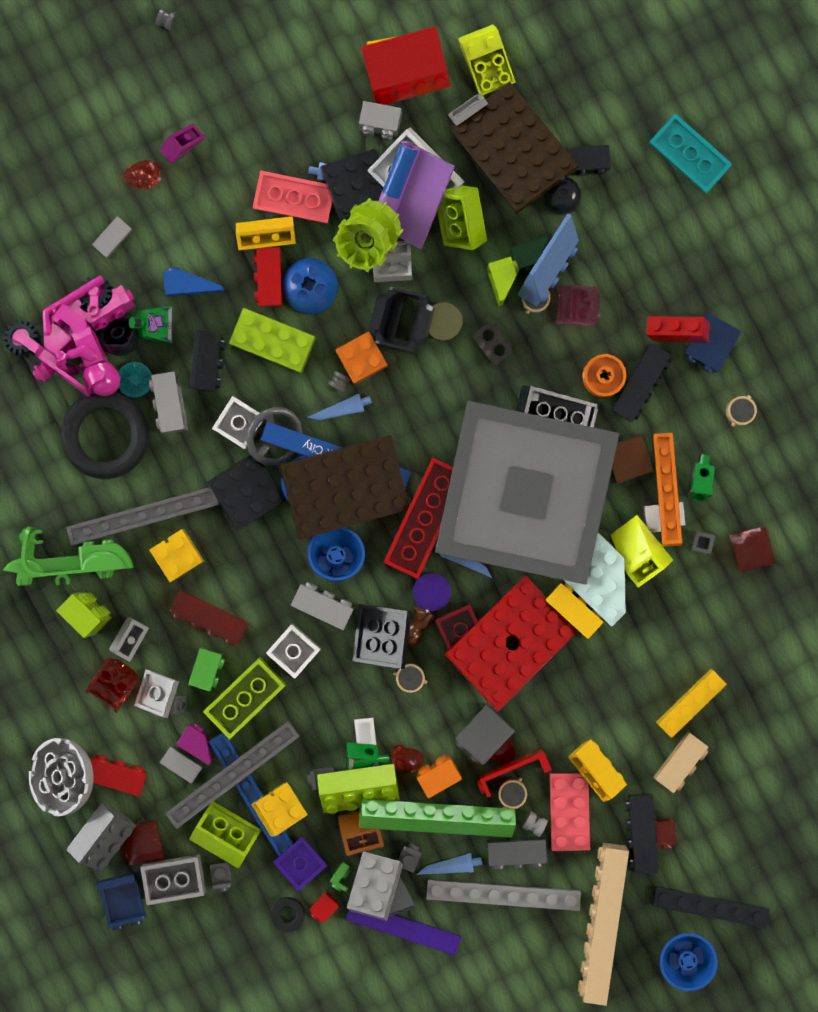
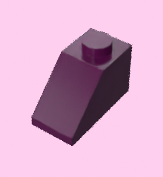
[159,123,206,164]
[176,723,213,765]

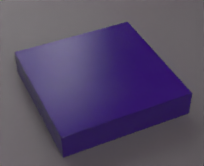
[273,836,328,891]

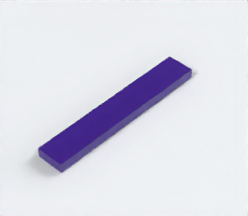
[346,910,461,955]

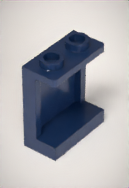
[684,313,742,374]
[96,872,147,930]

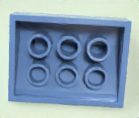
[518,214,579,307]

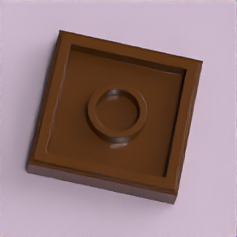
[612,435,653,483]

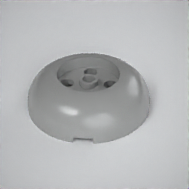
[29,738,94,816]

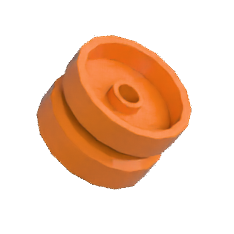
[582,354,627,398]

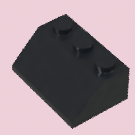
[190,330,225,392]

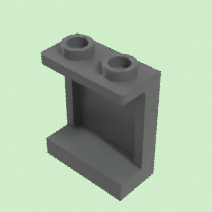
[455,705,515,765]

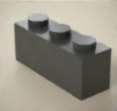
[487,837,547,869]

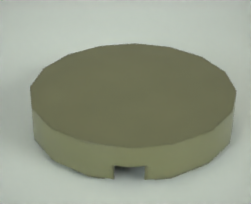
[429,302,463,341]

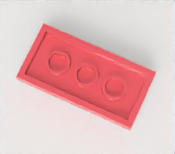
[253,170,332,224]
[549,773,590,851]

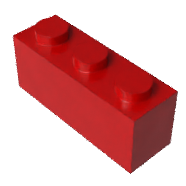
[253,247,283,308]
[646,316,710,342]
[90,754,148,796]

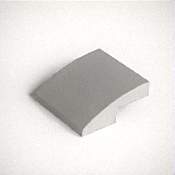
[373,241,412,282]

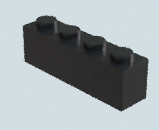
[565,144,611,177]
[611,343,671,422]
[625,793,658,874]

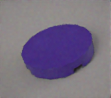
[413,573,451,611]

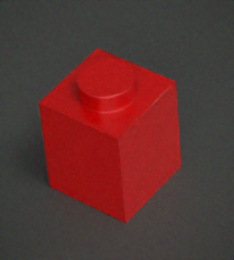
[309,890,340,923]

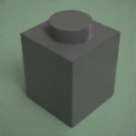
[689,531,715,554]

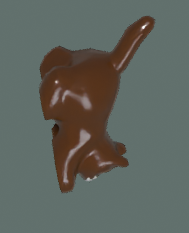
[408,607,436,646]

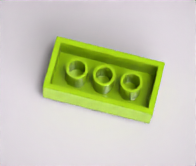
[229,308,316,374]
[56,591,112,638]
[203,657,287,740]
[317,764,400,814]

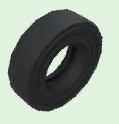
[270,897,305,932]

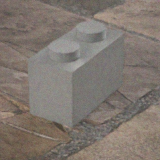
[109,616,149,662]

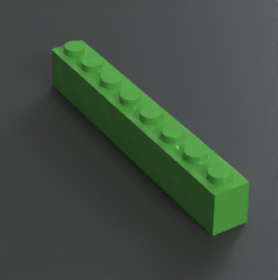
[359,799,516,838]

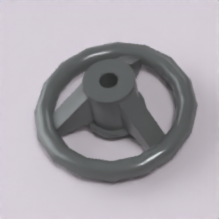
[246,407,303,465]

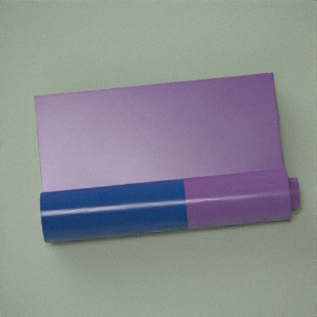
[378,141,455,249]

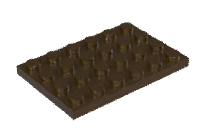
[448,81,579,214]
[279,435,409,540]

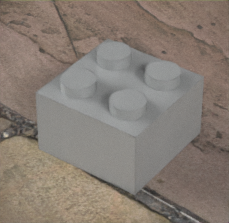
[359,101,402,140]

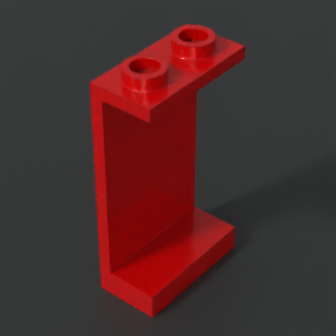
[477,748,552,798]

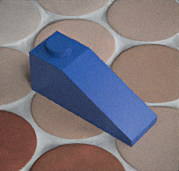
[163,267,224,297]

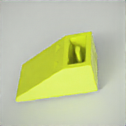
[458,24,516,96]
[611,515,673,588]

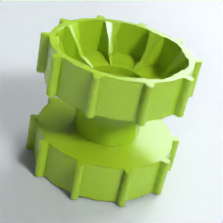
[333,198,404,272]

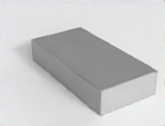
[448,93,488,126]
[92,216,132,258]
[160,746,202,784]

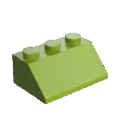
[437,186,487,250]
[487,256,519,306]
[189,801,261,869]

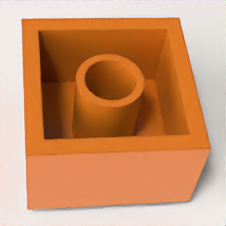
[336,332,388,385]
[417,755,462,799]

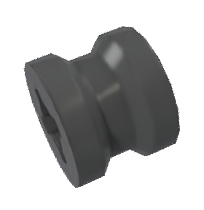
[155,8,177,31]
[327,371,351,393]

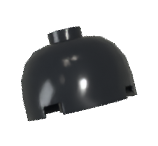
[543,177,581,215]
[99,318,139,356]

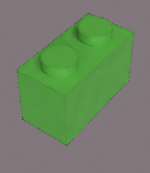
[188,647,225,691]

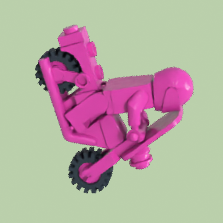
[3,275,135,397]

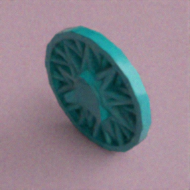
[118,362,152,398]

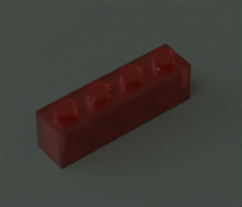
[169,590,250,646]

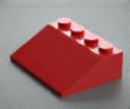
[361,26,451,105]

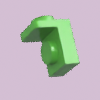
[330,860,351,892]

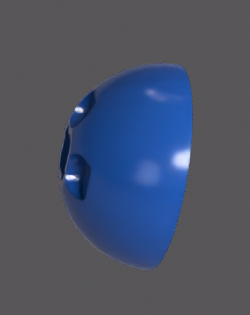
[282,258,338,315]
[308,527,365,582]
[660,933,718,991]

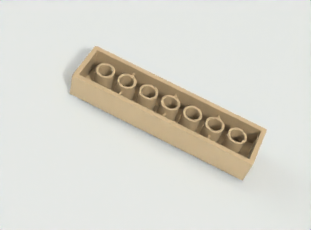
[578,842,629,1006]

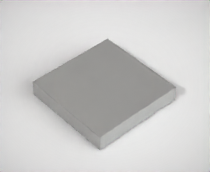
[134,669,179,718]

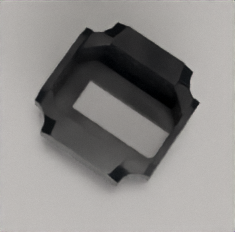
[369,287,435,354]

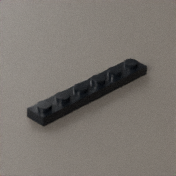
[652,886,770,928]

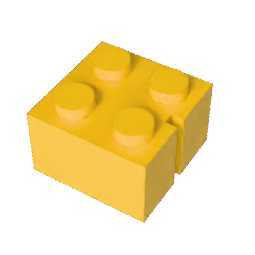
[150,529,204,582]
[251,782,308,837]

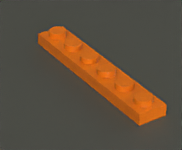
[653,433,682,546]

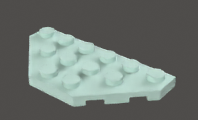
[564,533,626,626]

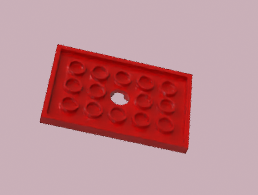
[445,576,577,711]

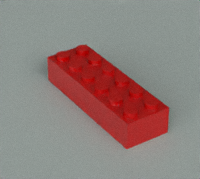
[383,457,453,579]

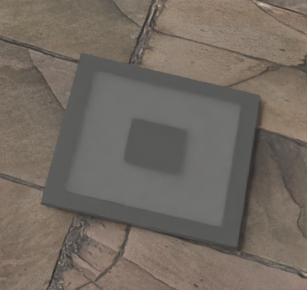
[435,401,619,585]

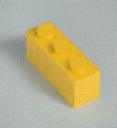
[236,216,296,250]
[545,583,604,639]
[568,740,627,802]

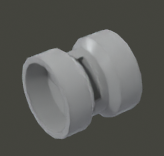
[522,811,548,837]

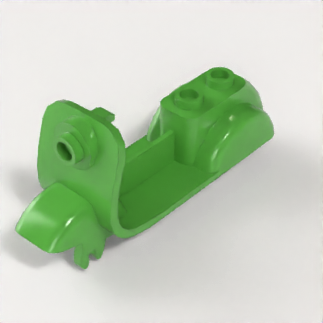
[3,527,134,586]

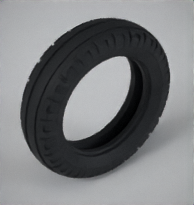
[61,392,149,479]

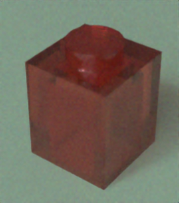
[655,819,677,849]

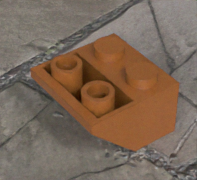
[338,810,385,856]

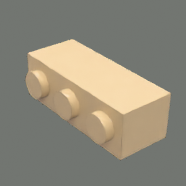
[654,731,708,793]

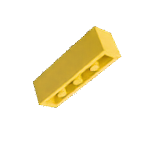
[656,669,727,738]

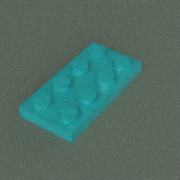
[649,113,732,194]

